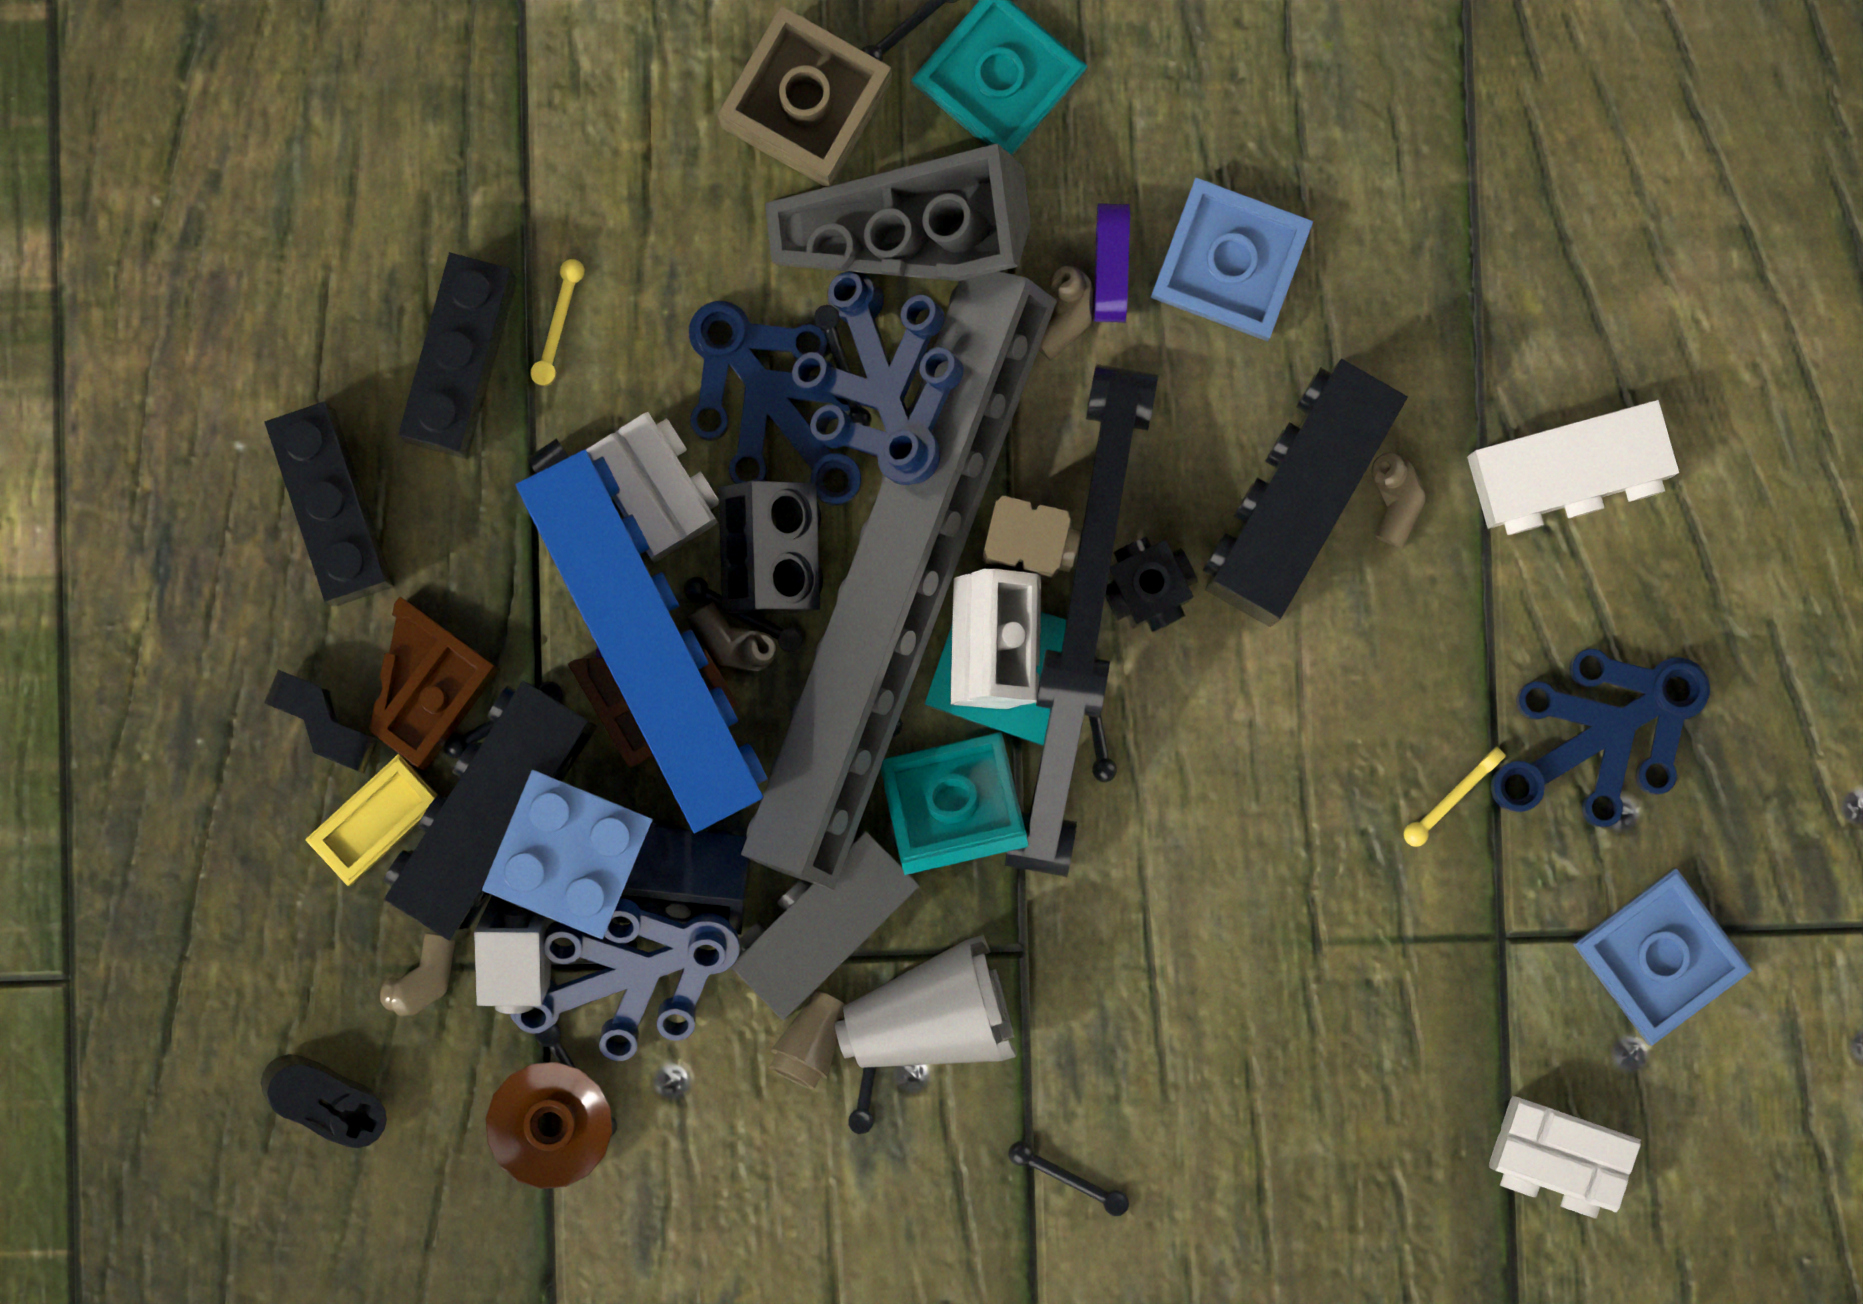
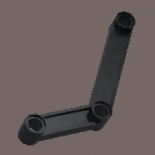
[1005,364,1158,877]

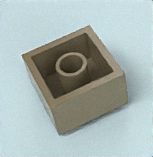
[718,5,892,187]

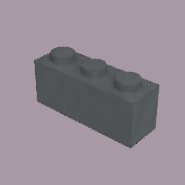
[731,832,920,1021]

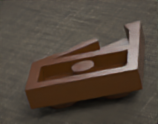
[369,596,500,771]

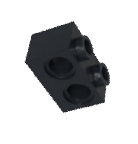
[718,481,823,614]

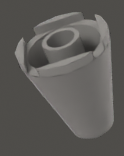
[835,935,1017,1068]

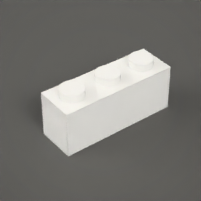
[1467,400,1679,535]

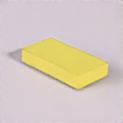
[305,754,438,886]

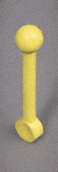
[531,259,585,386]
[1404,746,1506,847]

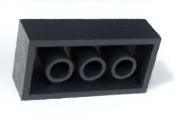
[1202,358,1408,627]
[383,680,598,941]

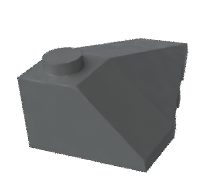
[765,143,1031,281]

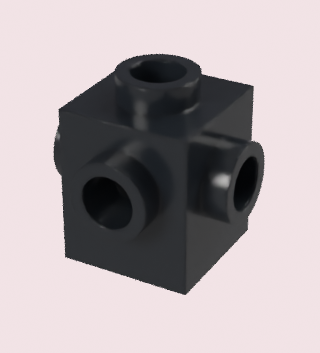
[1105,536,1198,632]

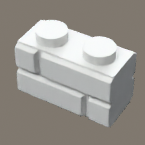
[586,412,719,563]
[951,569,1041,709]
[1489,1096,1641,1219]

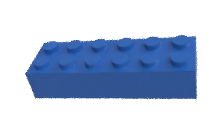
[515,449,768,834]

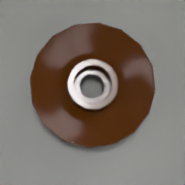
[486,1062,613,1189]

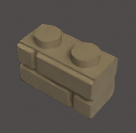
[982,495,1081,583]

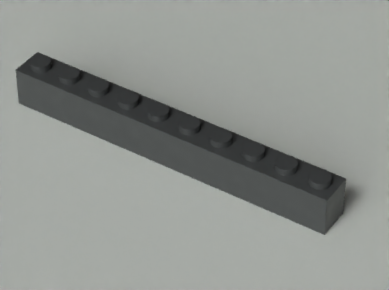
[741,271,1057,890]

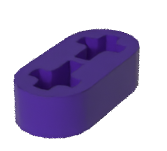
[1094,203,1130,323]

